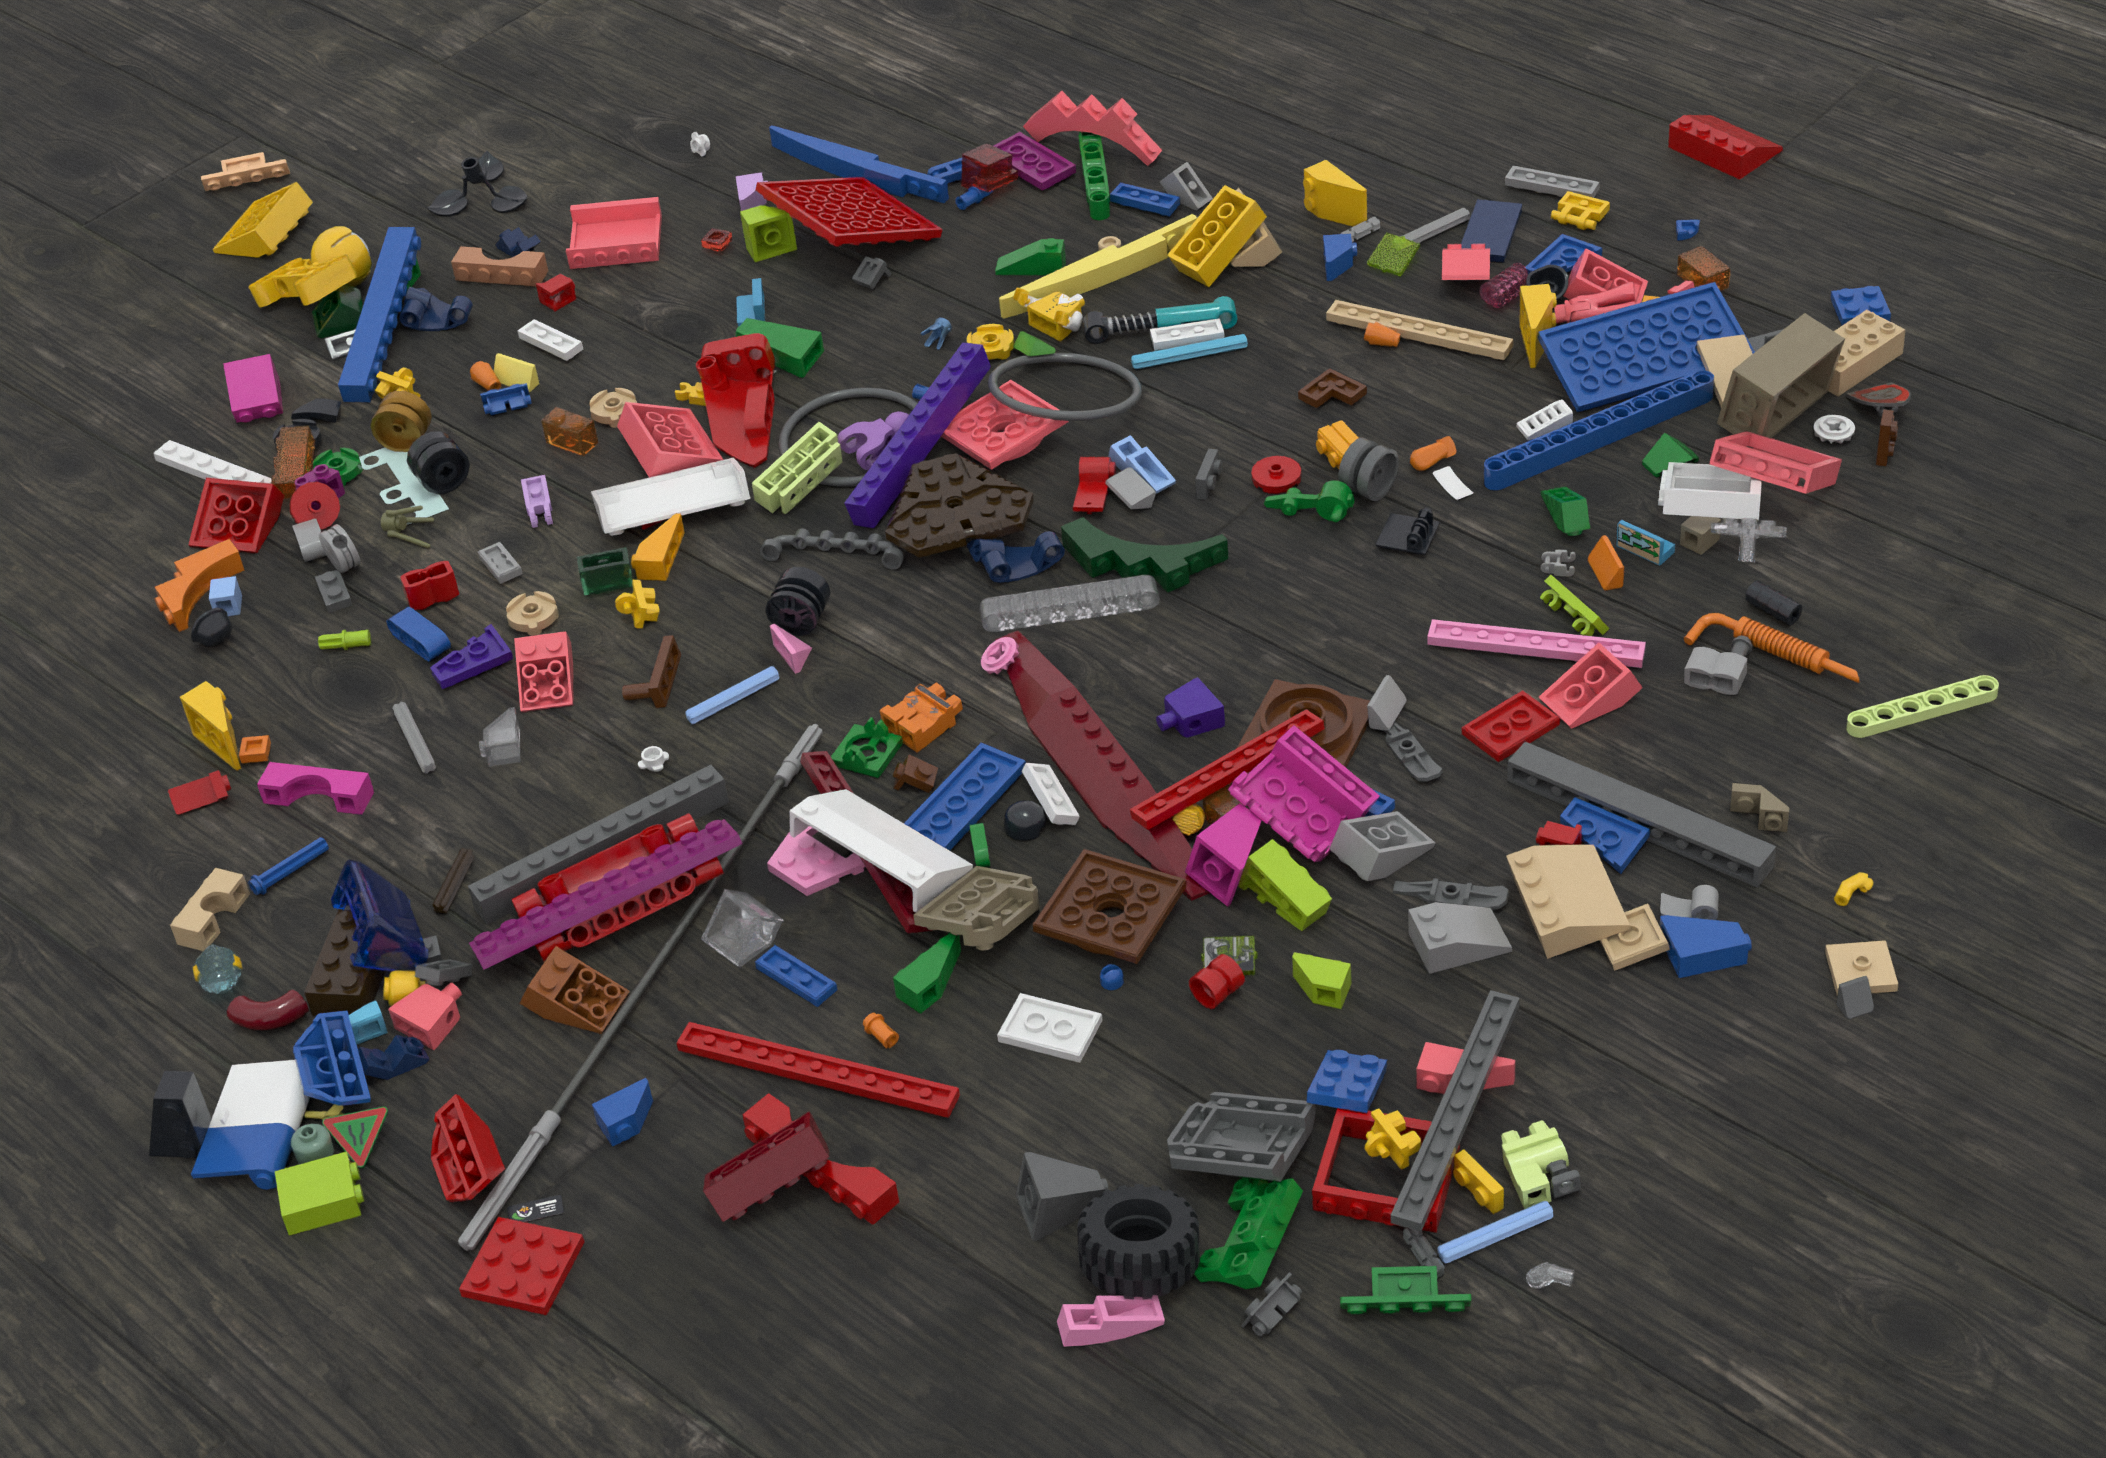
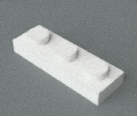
[518,319,583,361]
[1150,319,1224,351]
[1022,763,1080,825]

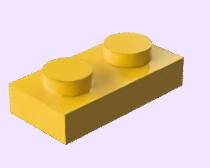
[1453,1150,1504,1214]

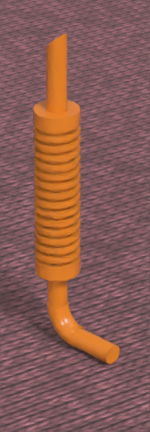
[1684,613,1860,683]

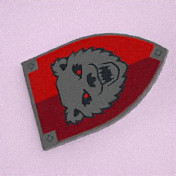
[1846,382,1911,417]

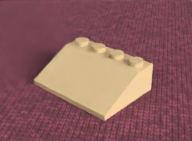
[1506,845,1631,959]

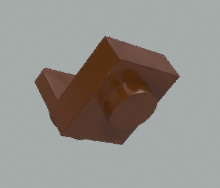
[892,755,938,793]

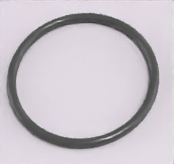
[988,352,1142,421]
[778,388,918,487]

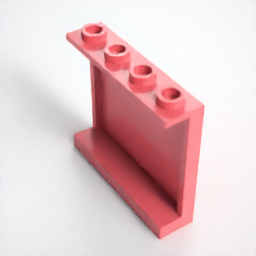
[566,197,662,269]

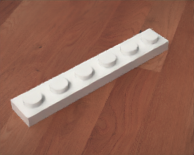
[153,440,276,486]

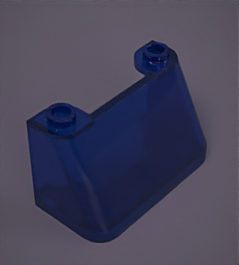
[331,860,428,971]

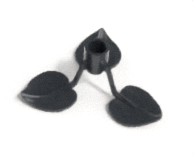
[427,151,528,216]

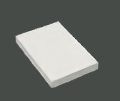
[997,993,1102,1063]

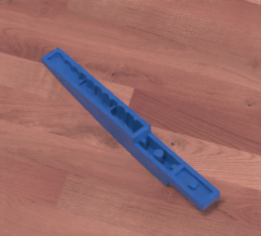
[769,125,949,203]

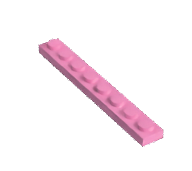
[1428,619,1646,668]

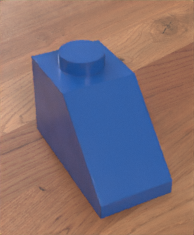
[1323,233,1357,281]
[592,1078,653,1146]

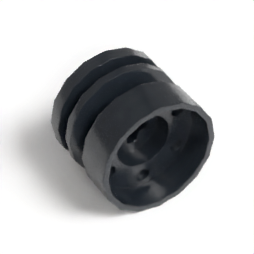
[765,567,831,636]

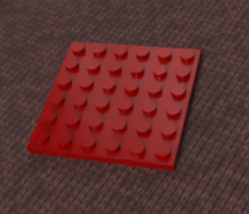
[755,177,943,246]

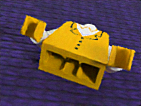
[1013,288,1085,341]

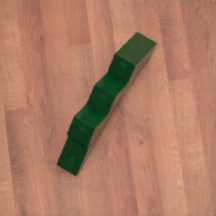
[1061,517,1229,593]

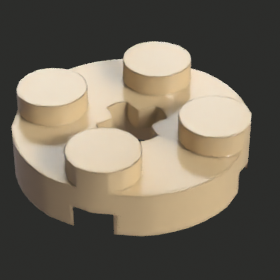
[590,388,637,428]
[506,591,559,636]

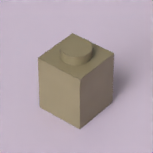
[1680,516,1721,555]

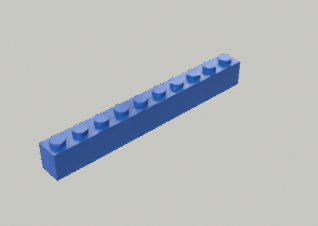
[338,227,421,402]

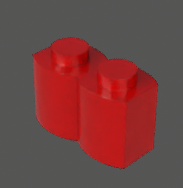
[400,561,459,610]

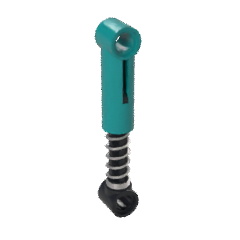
[1083,296,1238,344]

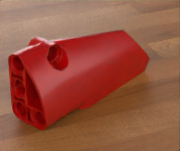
[696,333,775,468]

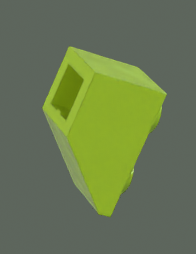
[1292,952,1351,1009]

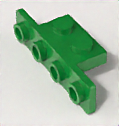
[1340,1266,1471,1314]

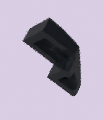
[291,398,341,423]

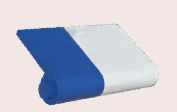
[191,1060,310,1190]

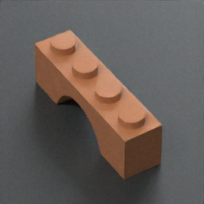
[451,247,548,286]

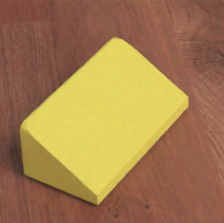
[494,353,539,392]

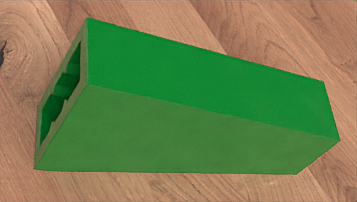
[736,318,824,378]

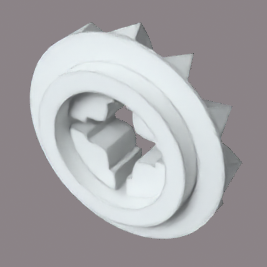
[1814,415,1855,444]

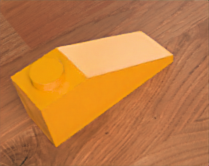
[631,513,685,581]

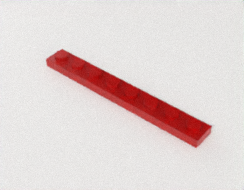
[1130,709,1324,830]

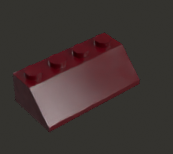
[703,1111,829,1222]

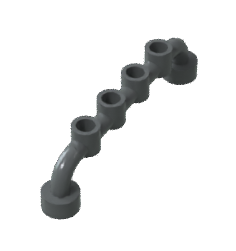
[760,529,904,570]

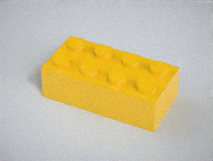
[1167,185,1267,287]

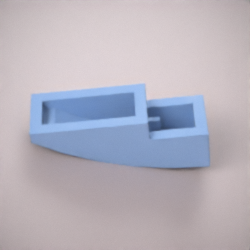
[1108,435,1176,494]

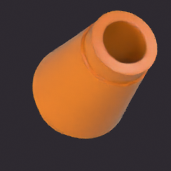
[1364,322,1401,347]
[470,361,501,391]

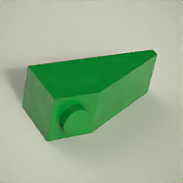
[995,238,1066,275]
[1541,487,1590,536]

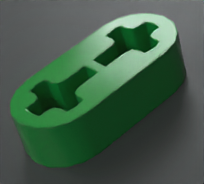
[969,823,990,868]

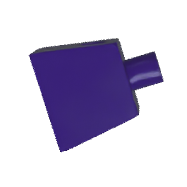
[1156,677,1225,738]

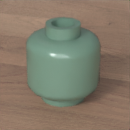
[291,1124,334,1164]

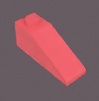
[1417,1042,1515,1094]

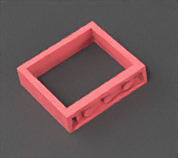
[1709,431,1842,494]

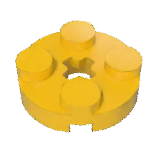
[967,324,1014,360]

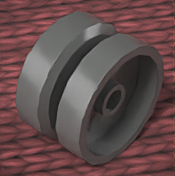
[1338,437,1399,502]

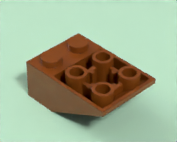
[520,946,630,1034]

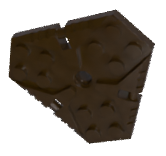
[885,453,1034,558]

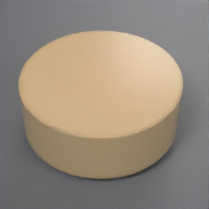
[1098,236,1121,251]

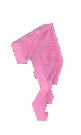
[767,826,866,896]

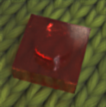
[701,228,733,252]

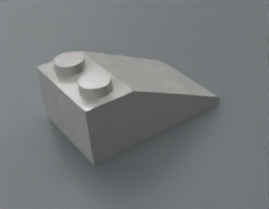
[1329,811,1435,881]
[1408,902,1512,974]

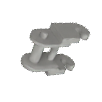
[1541,550,1576,576]

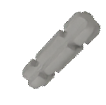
[1341,217,1380,242]

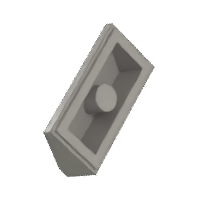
[325,329,356,360]
[1106,467,1156,509]
[1367,675,1406,730]

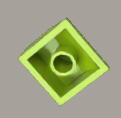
[740,205,797,262]

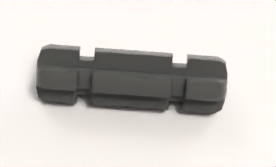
[1403,1228,1445,1278]

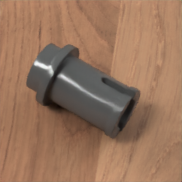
[1730,636,1753,657]

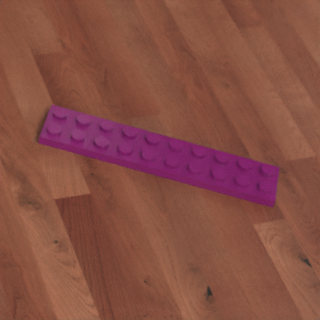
[469,819,742,970]

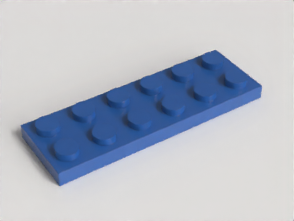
[904,743,1026,851]

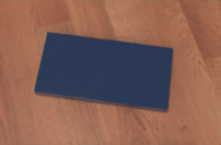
[1461,199,1522,263]

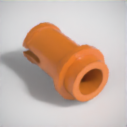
[863,1013,899,1048]

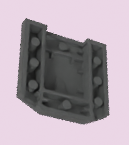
[1167,1092,1316,1182]

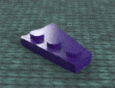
[430,624,513,689]

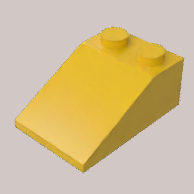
[1303,160,1367,226]
[1520,284,1557,368]
[180,681,241,771]

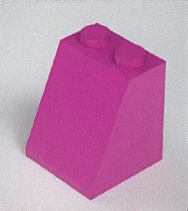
[223,354,283,423]
[1185,803,1261,907]

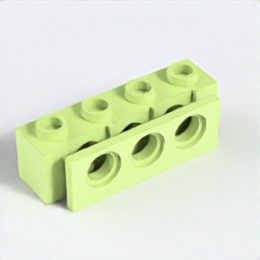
[752,422,842,514]

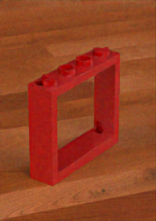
[1312,1108,1460,1233]

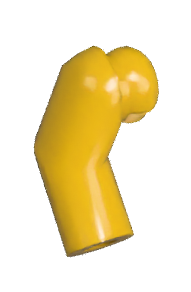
[1834,872,1873,906]

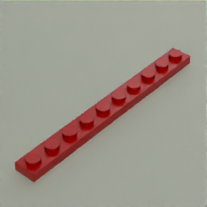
[676,1022,960,1118]

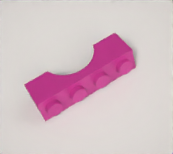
[257,762,374,815]

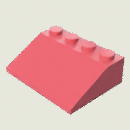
[617,402,723,478]

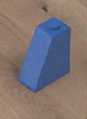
[1660,915,1752,978]

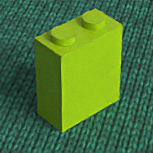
[275,1152,365,1236]

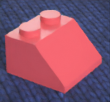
[1442,244,1490,280]

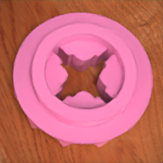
[981,637,1019,674]

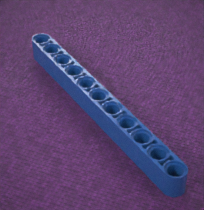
[1484,370,1714,490]

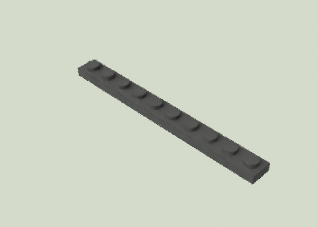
[1391,990,1519,1232]

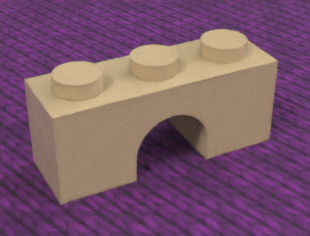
[170,868,250,952]

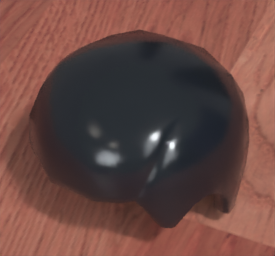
[1004,800,1046,841]

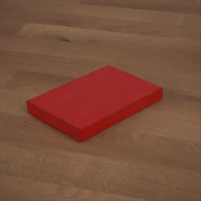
[1462,690,1560,762]

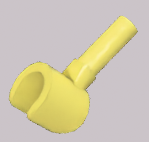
[304,1104,344,1120]

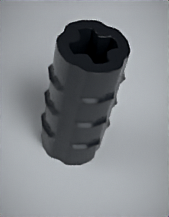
[1745,580,1803,626]

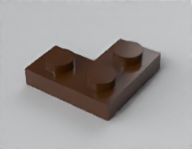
[1298,368,1367,408]
[1876,409,1898,466]

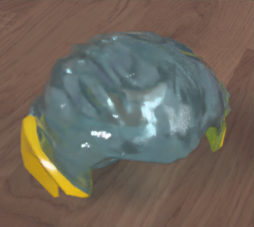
[193,944,243,994]

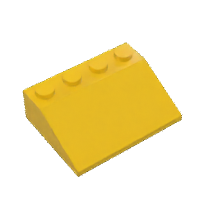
[212,182,313,257]

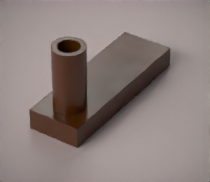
[622,635,681,708]

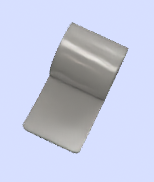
[292,519,327,562]
[1660,885,1719,920]

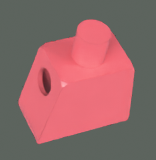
[388,983,462,1050]

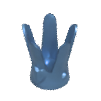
[921,318,952,350]

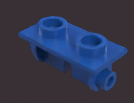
[481,383,532,415]

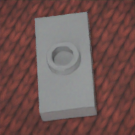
[478,542,523,584]

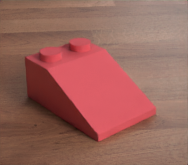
[1563,249,1648,307]
[1539,643,1643,729]

